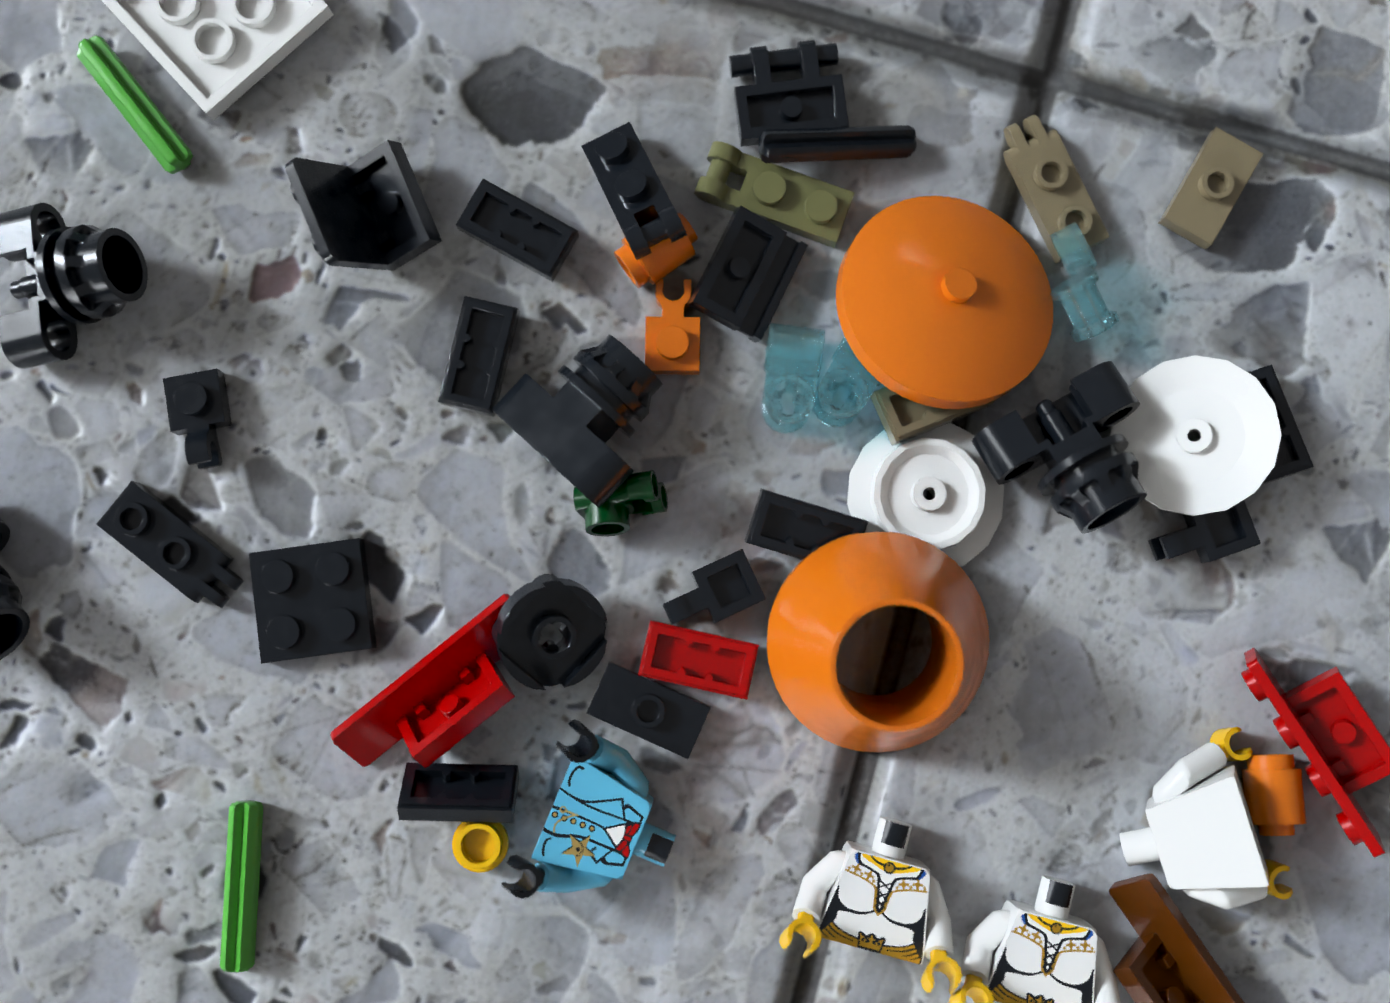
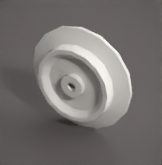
[1110,355,1282,516]
[847,423,1004,567]

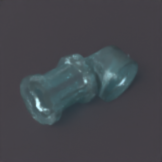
[1050,222,1120,342]

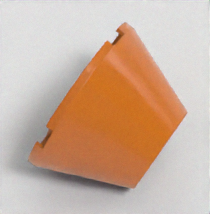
[767,532,990,753]

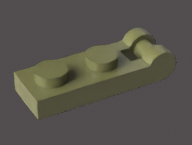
[694,141,855,248]

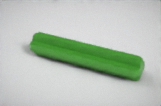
[77,35,193,174]
[220,800,263,973]

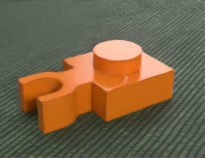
[645,279,700,375]

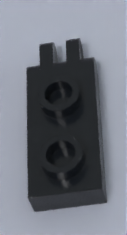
[96,481,244,608]

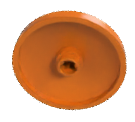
[836,196,1054,409]

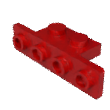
[330,594,515,769]
[1241,647,1390,858]

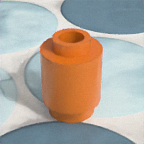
[614,212,698,288]
[1241,754,1307,836]

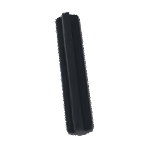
[758,125,917,163]

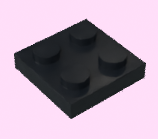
[249,538,377,664]

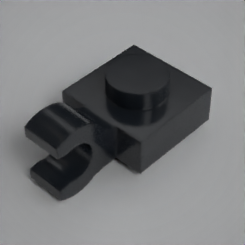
[163,368,232,470]
[1148,500,1261,563]
[662,549,766,625]

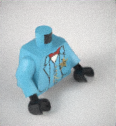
[501,719,676,899]

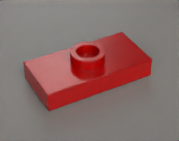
[638,620,759,700]

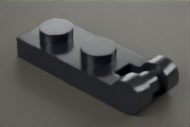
[582,122,687,260]

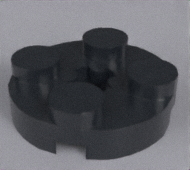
[491,574,607,690]

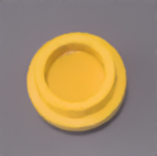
[452,822,509,873]

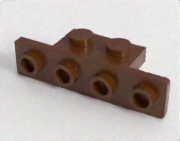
[1109,873,1244,1003]

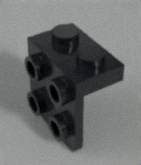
[285,140,442,271]

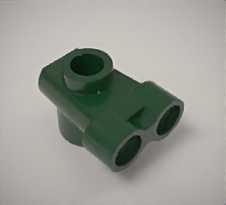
[573,470,668,537]

